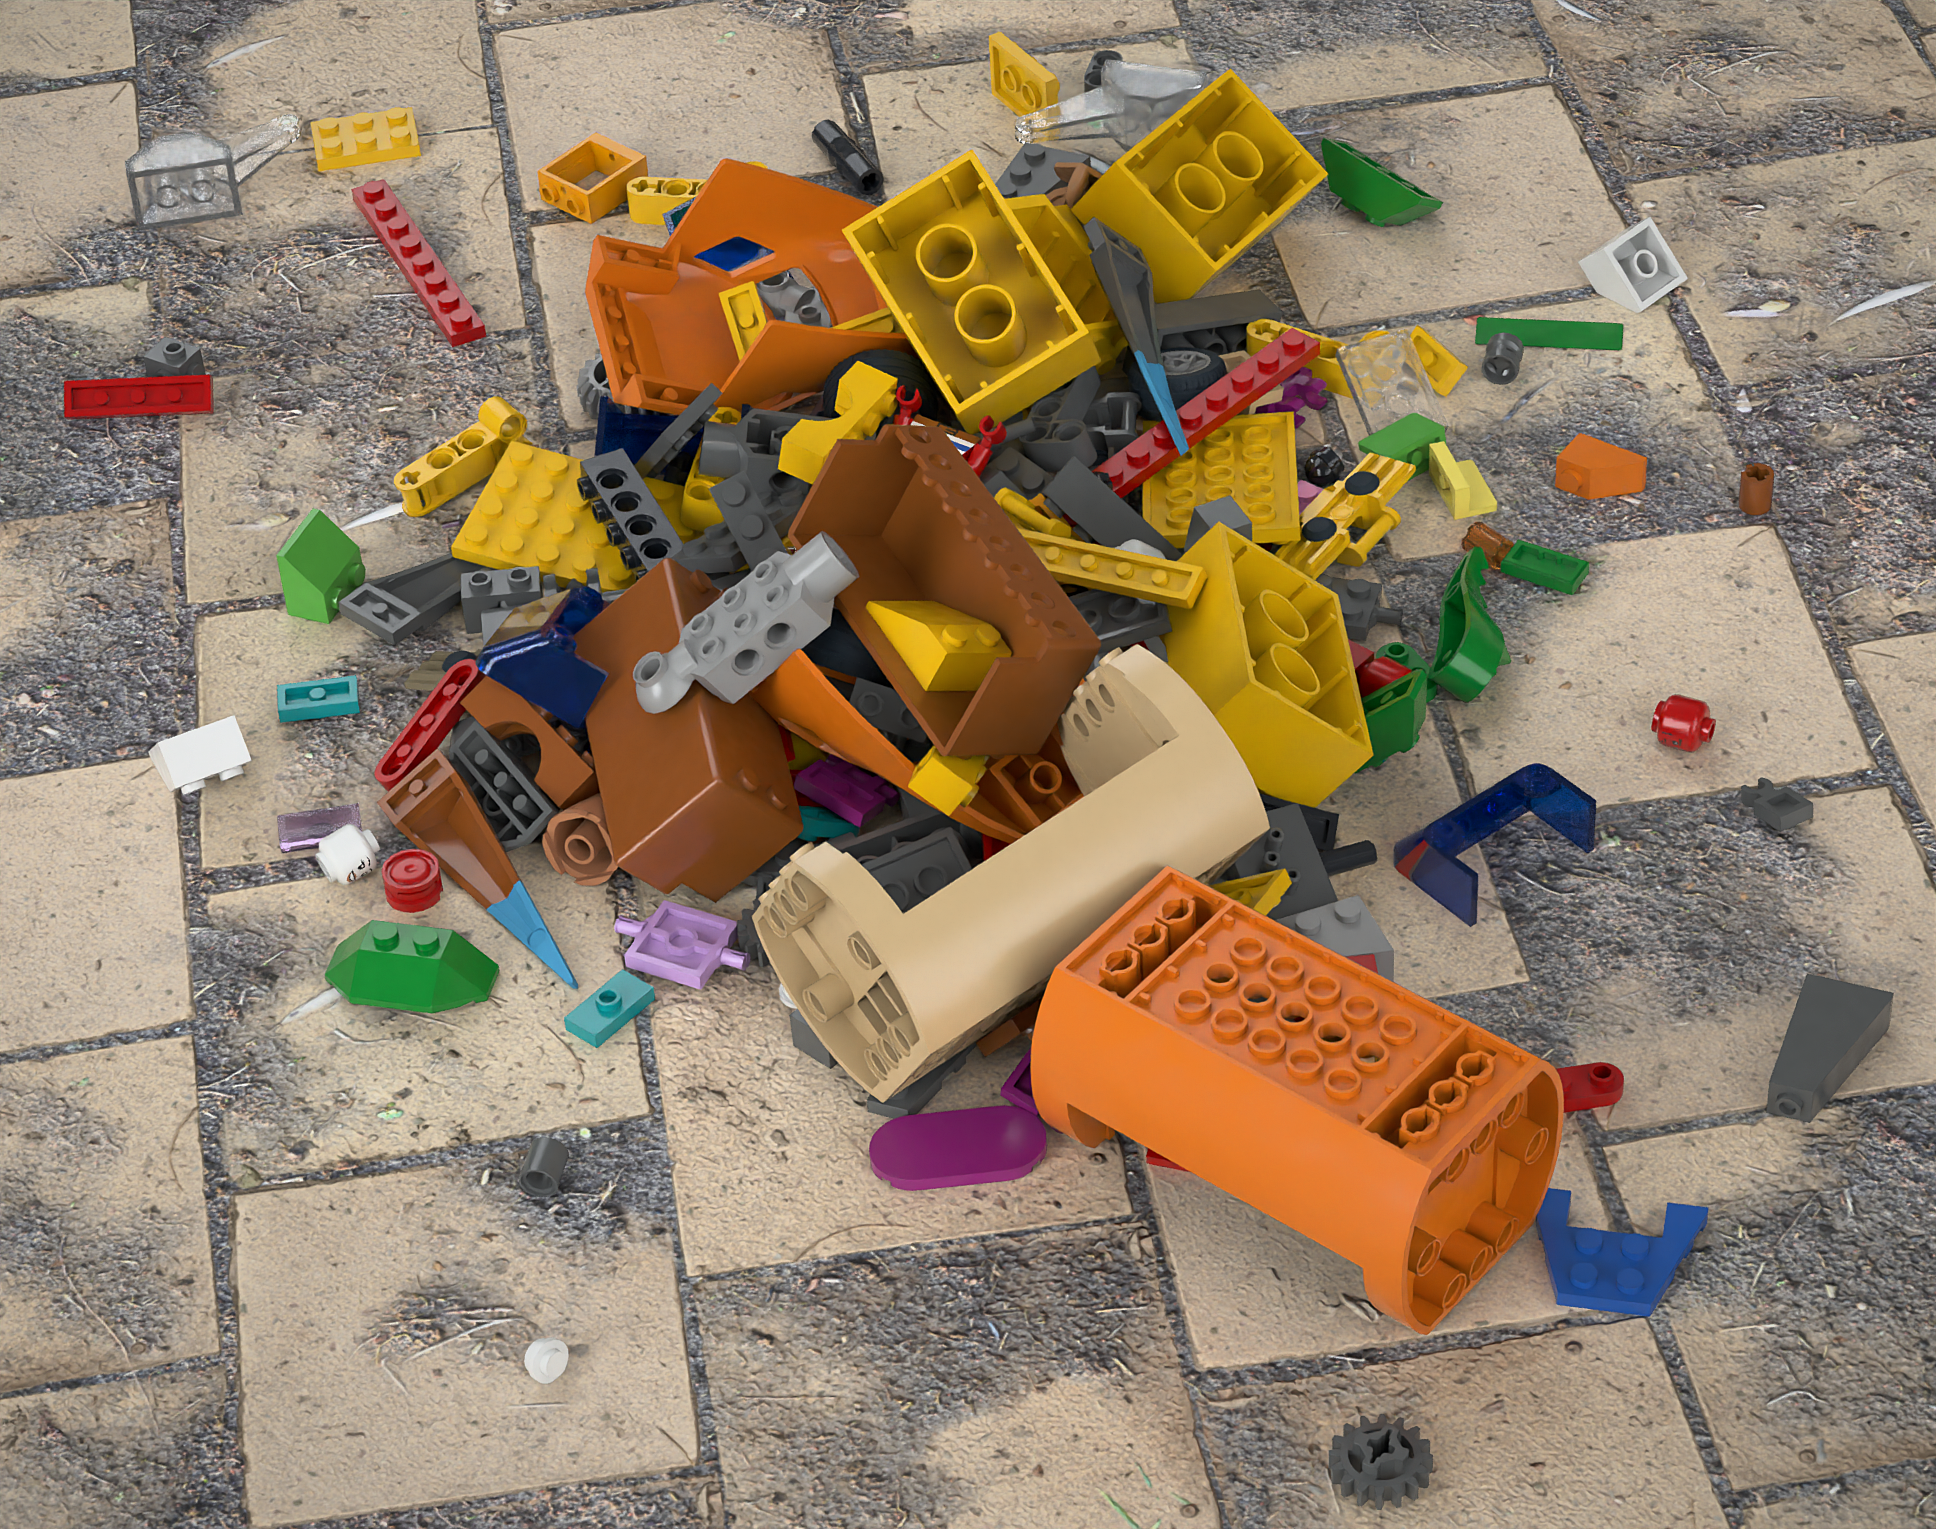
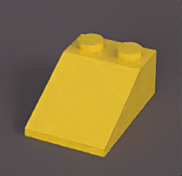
[866,601,1012,691]

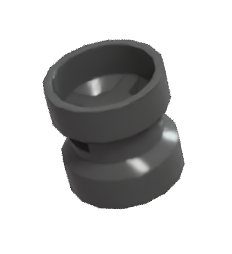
[1481,333,1524,385]

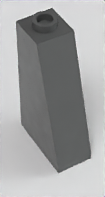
[1766,973,1894,1123]

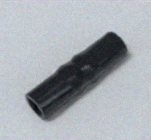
[812,119,884,195]

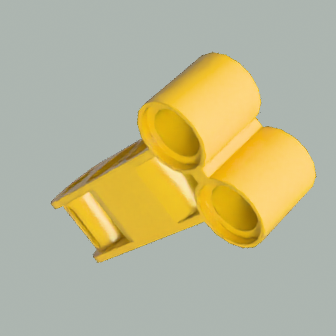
[394,396,533,517]

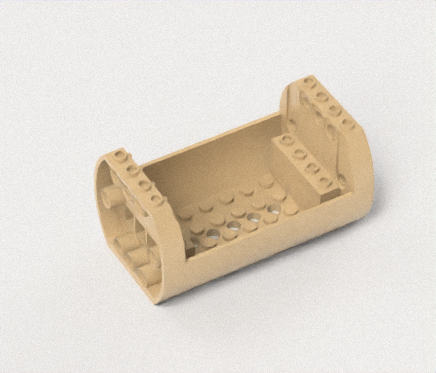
[752,644,1270,1103]

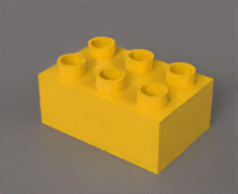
[1071,68,1328,304]
[842,149,1101,435]
[1159,521,1374,808]

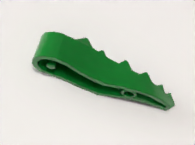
[1428,546,1511,703]

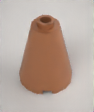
[542,793,618,886]

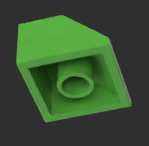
[276,508,366,624]

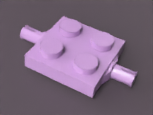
[614,900,750,990]

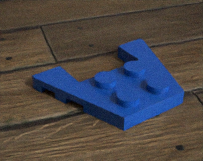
[1536,1188,1709,1317]

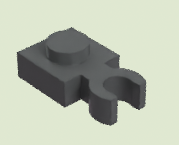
[1741,777,1813,832]

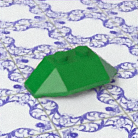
[1321,137,1443,227]
[1355,669,1427,774]
[324,920,500,1014]

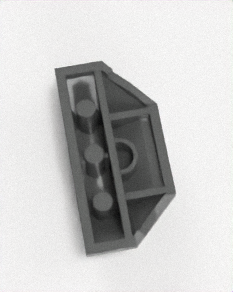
[449,720,561,852]

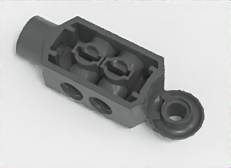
[698,408,876,496]

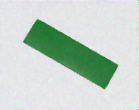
[1475,317,1623,350]

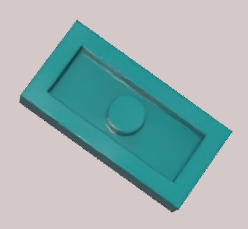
[277,675,360,723]
[564,969,655,1048]

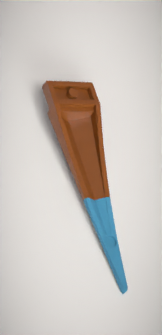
[377,748,578,989]

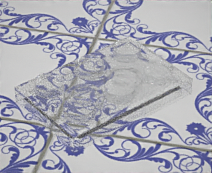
[1335,329,1449,436]

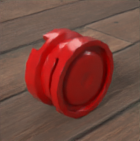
[381,849,443,913]

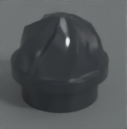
[1304,447,1344,487]

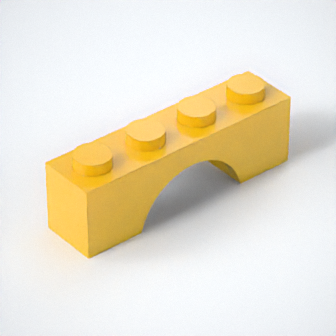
[778,361,898,485]
[908,745,990,816]

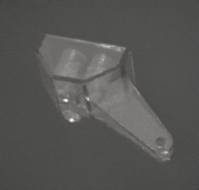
[1014,59,1208,153]
[125,114,301,231]

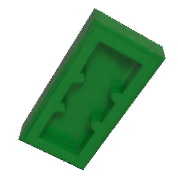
[1501,539,1590,595]

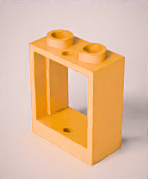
[537,132,648,224]

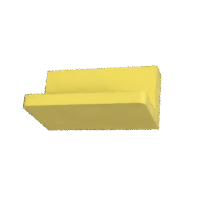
[1429,441,1497,520]

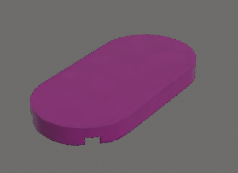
[869,1105,1047,1191]

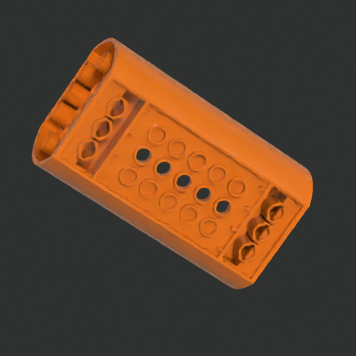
[1031,866,1564,1335]

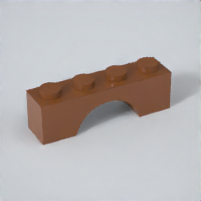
[460,668,600,810]

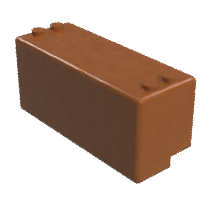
[788,424,1101,760]
[569,558,803,903]

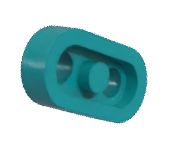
[798,806,860,841]

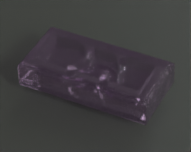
[277,803,363,853]

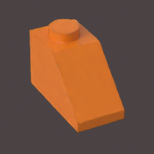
[1555,433,1647,500]

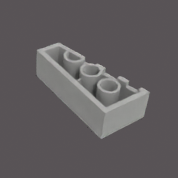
[1247,895,1394,1003]

